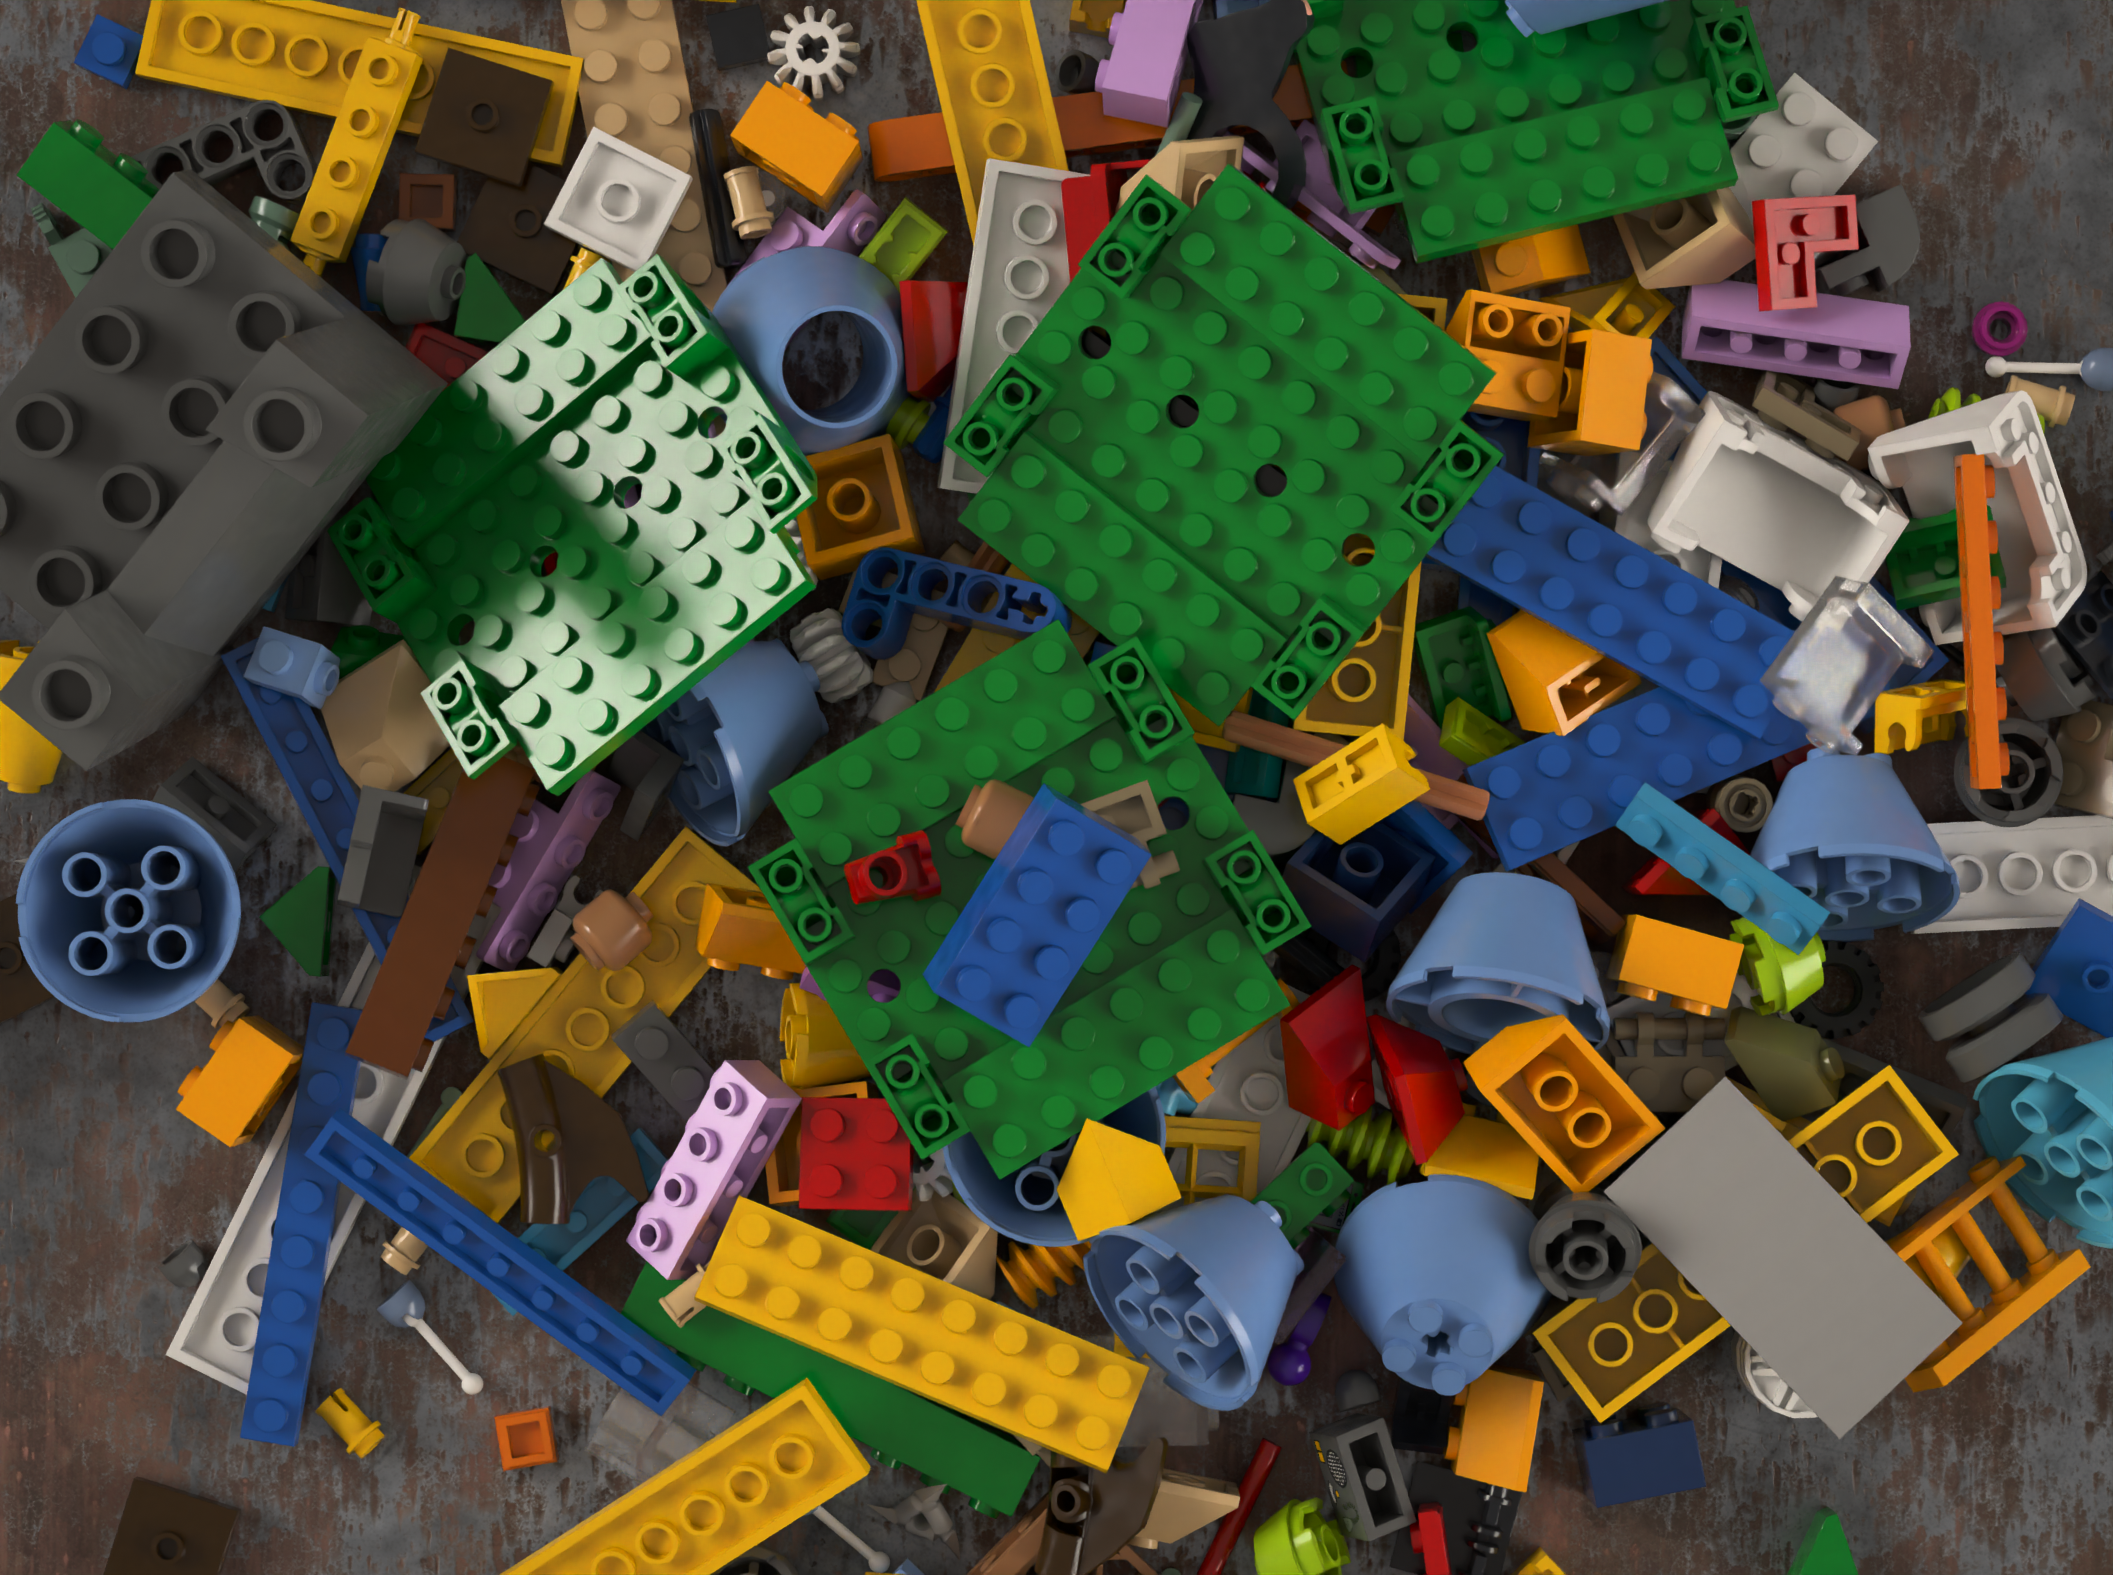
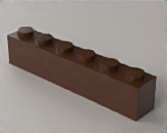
[345,756,540,1080]

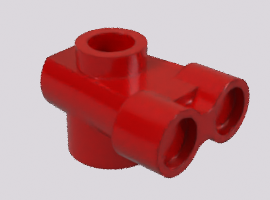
[844,830,941,904]

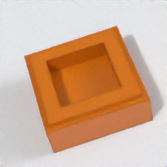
[494,1406,559,1471]

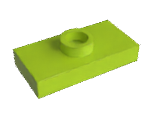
[858,196,948,293]
[1439,697,1526,766]

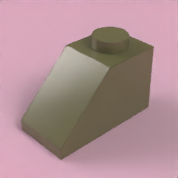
[1725,1006,1845,1122]

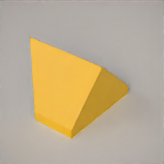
[1538,271,1676,339]
[467,967,564,1059]
[1056,1118,1182,1241]

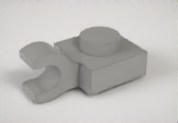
[527,875,603,967]

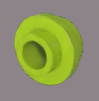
[886,397,931,450]

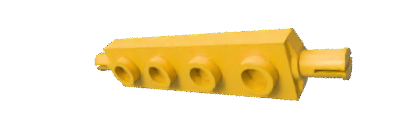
[290,8,423,277]

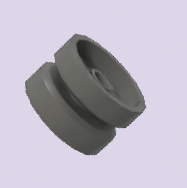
[1917,952,2064,1082]

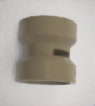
[1706,775,1773,833]

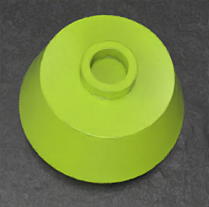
[1729,917,1826,1016]
[1253,1497,1351,1575]

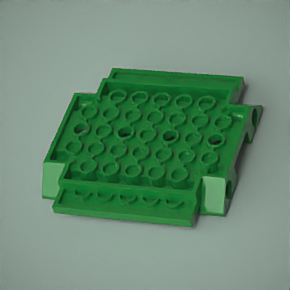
[1293,0,1779,264]
[943,164,1504,726]
[327,254,818,796]
[748,619,1311,1180]

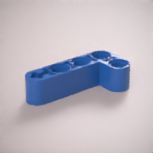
[841,547,1072,660]

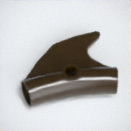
[497,1054,649,1224]
[1035,1437,1168,1575]

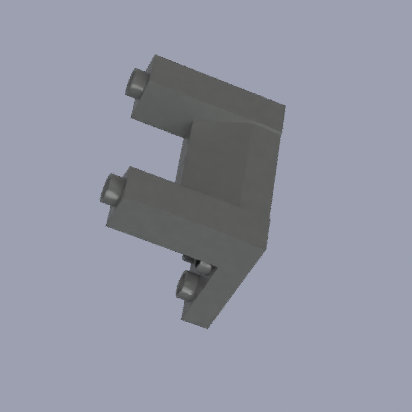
[0,170,448,771]

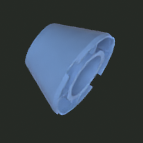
[712,246,911,456]
[1386,872,1610,1055]

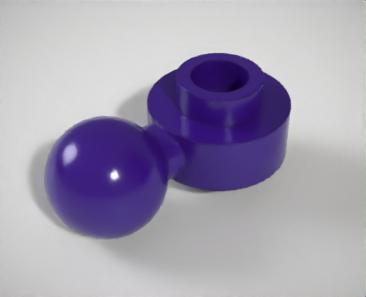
[1267,1288,1331,1386]

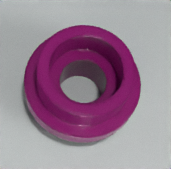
[1972,302,2028,357]

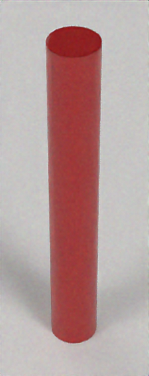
[1196,1438,1282,1575]

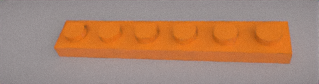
[1953,454,2010,790]

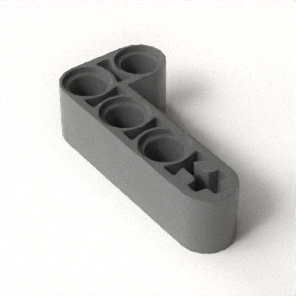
[131,100,318,205]

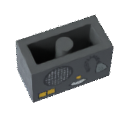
[1309,1413,1416,1542]

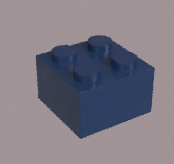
[1282,821,1436,963]
[1572,1402,1706,1508]

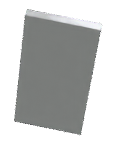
[1603,1076,1963,1439]

